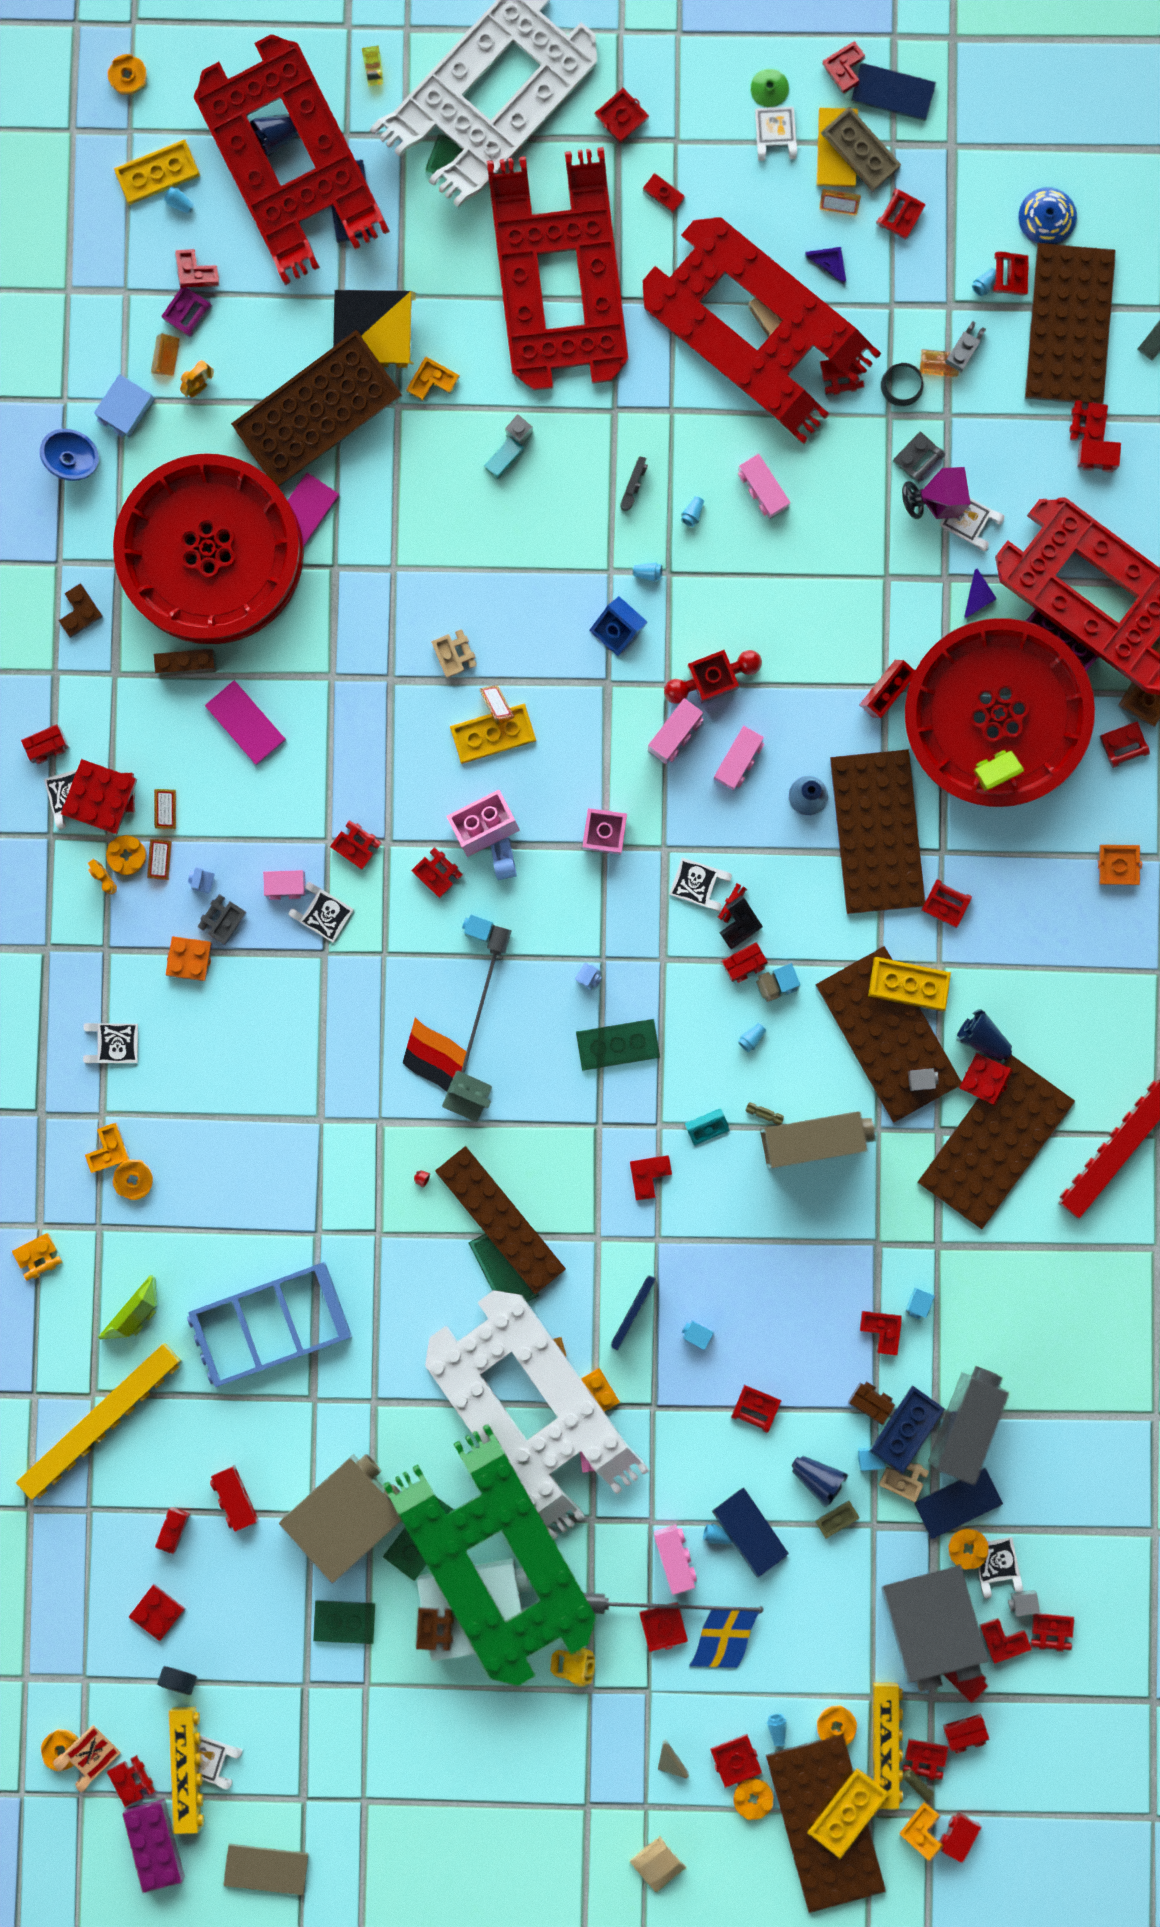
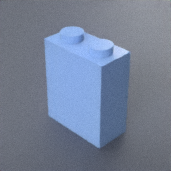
[94,374,155,438]

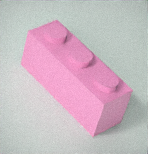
[737,453,791,519]
[713,725,765,791]

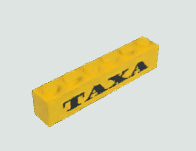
[873,1682,903,1809]
[169,1706,204,1834]

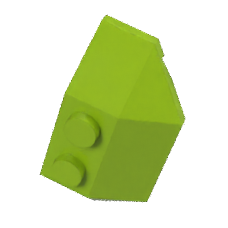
[98,1275,157,1340]

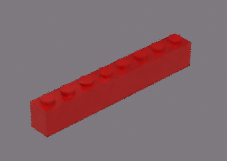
[1058,1080,1160,1218]

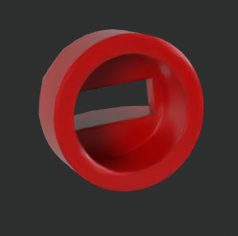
[414,1170,431,1188]

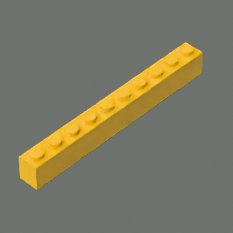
[15,1343,181,1500]

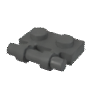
[197,894,247,945]

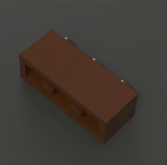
[154,648,217,677]

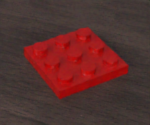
[61,759,138,835]

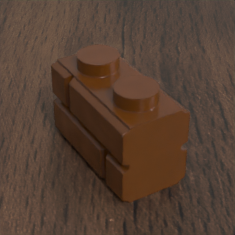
[848,1381,895,1425]

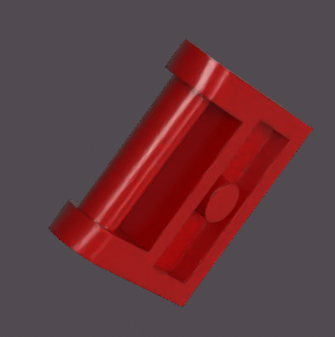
[876,189,926,240]
[993,251,1029,296]
[1100,721,1150,768]
[921,879,972,928]
[731,1384,782,1433]

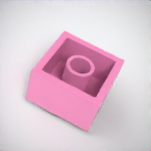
[582,808,627,855]

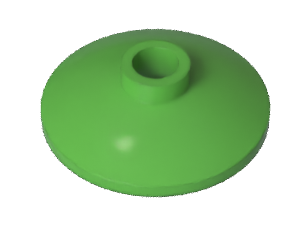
[750,69,789,108]

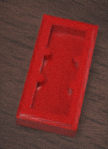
[643,173,685,213]

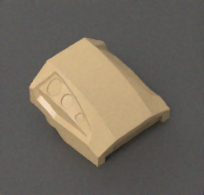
[630,1836,687,1892]

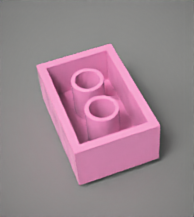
[647,698,704,764]
[446,790,520,857]
[654,1524,698,1595]

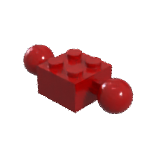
[664,649,762,704]

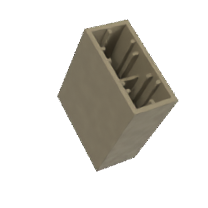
[760,1111,876,1168]
[278,1453,402,1584]

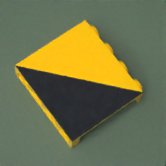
[333,290,416,368]

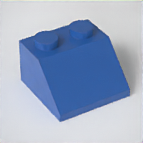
[589,596,648,656]

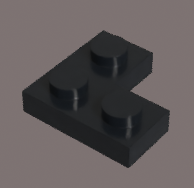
[719,895,763,950]

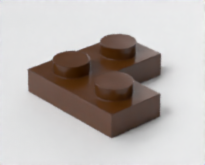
[58,583,103,638]

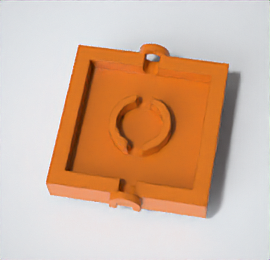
[1097,844,1142,885]
[165,936,212,982]

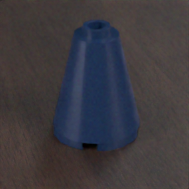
[250,114,299,156]
[789,776,828,815]
[956,1009,1012,1061]
[791,1455,849,1508]

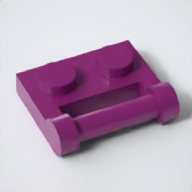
[161,288,212,338]

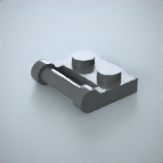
[893,431,946,483]

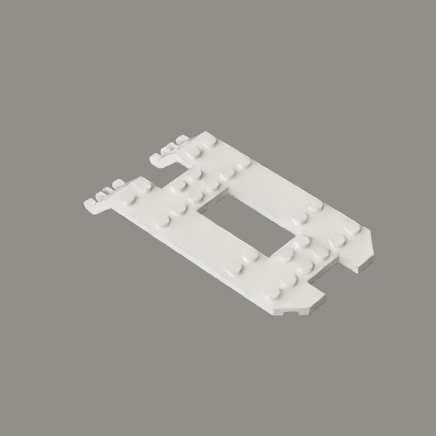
[370,0,597,207]
[425,1290,649,1540]

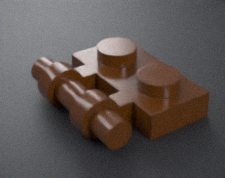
[416,1607,454,1651]

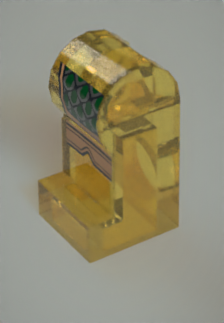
[362,45,384,87]

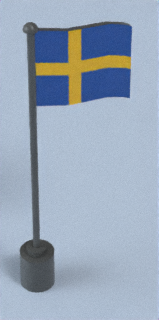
[583,1593,764,1668]

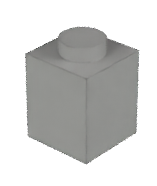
[505,414,533,445]
[908,1068,939,1091]
[1008,1590,1040,1617]

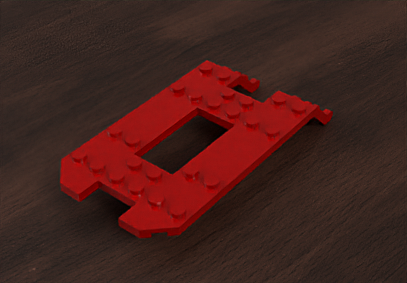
[193,34,390,286]
[487,147,629,391]
[642,217,882,444]
[995,497,1160,695]

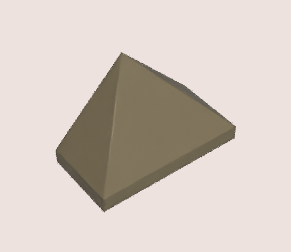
[658,1739,689,1778]

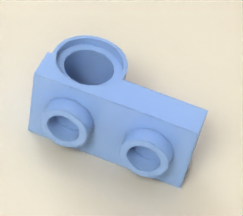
[491,837,517,880]
[188,867,215,893]
[575,963,602,990]

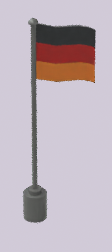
[402,925,512,1092]

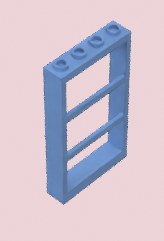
[187,1262,352,1387]

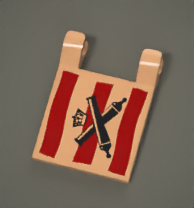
[53,1725,121,1792]

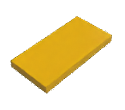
[816,107,858,187]
[113,139,201,206]
[450,703,536,764]
[868,957,951,1012]
[808,1768,889,1858]

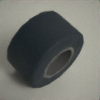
[157,1666,197,1695]

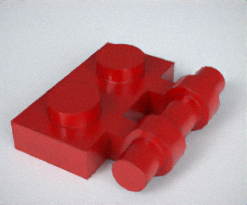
[820,359,864,395]
[1069,400,1108,441]
[330,820,382,870]
[411,847,463,898]
[1030,1613,1074,1652]
[902,1738,949,1781]
[106,1755,155,1807]

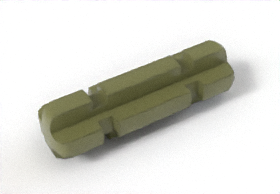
[745,1102,784,1125]
[903,1769,934,1801]

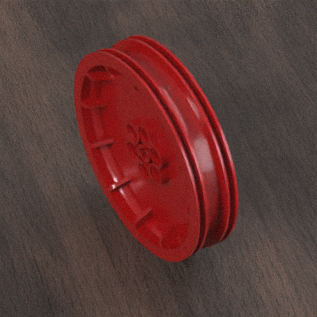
[113,453,304,645]
[905,618,1095,807]

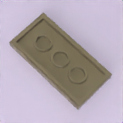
[821,106,902,192]
[223,1844,309,1895]

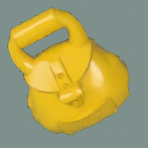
[550,1648,595,1687]

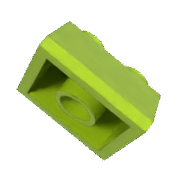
[973,750,1024,792]

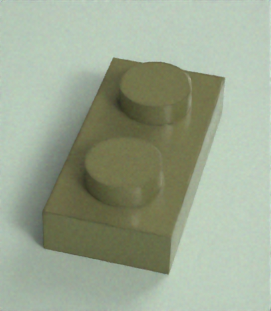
[815,1500,860,1539]

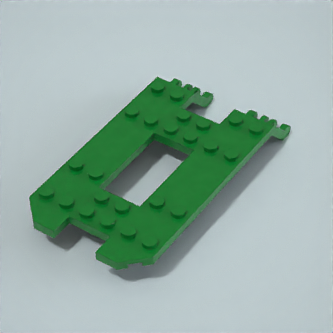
[382,1424,596,1686]

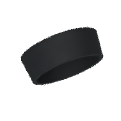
[881,363,924,407]

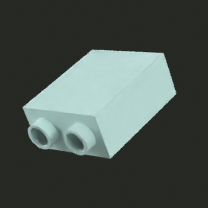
[417,1558,530,1662]

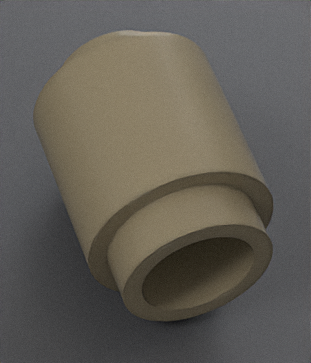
[756,972,781,1002]

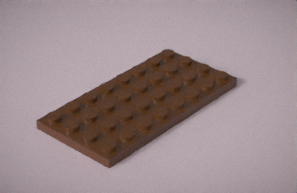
[1024,243,1116,404]
[231,330,403,487]
[830,749,925,914]
[815,946,962,1123]
[917,1054,1075,1229]
[765,1733,887,1913]

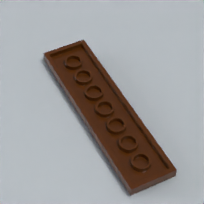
[435,1146,566,1295]

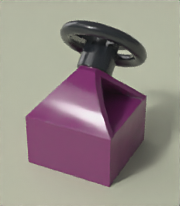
[902,467,971,519]

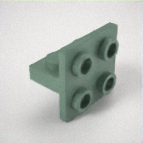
[442,1071,492,1122]

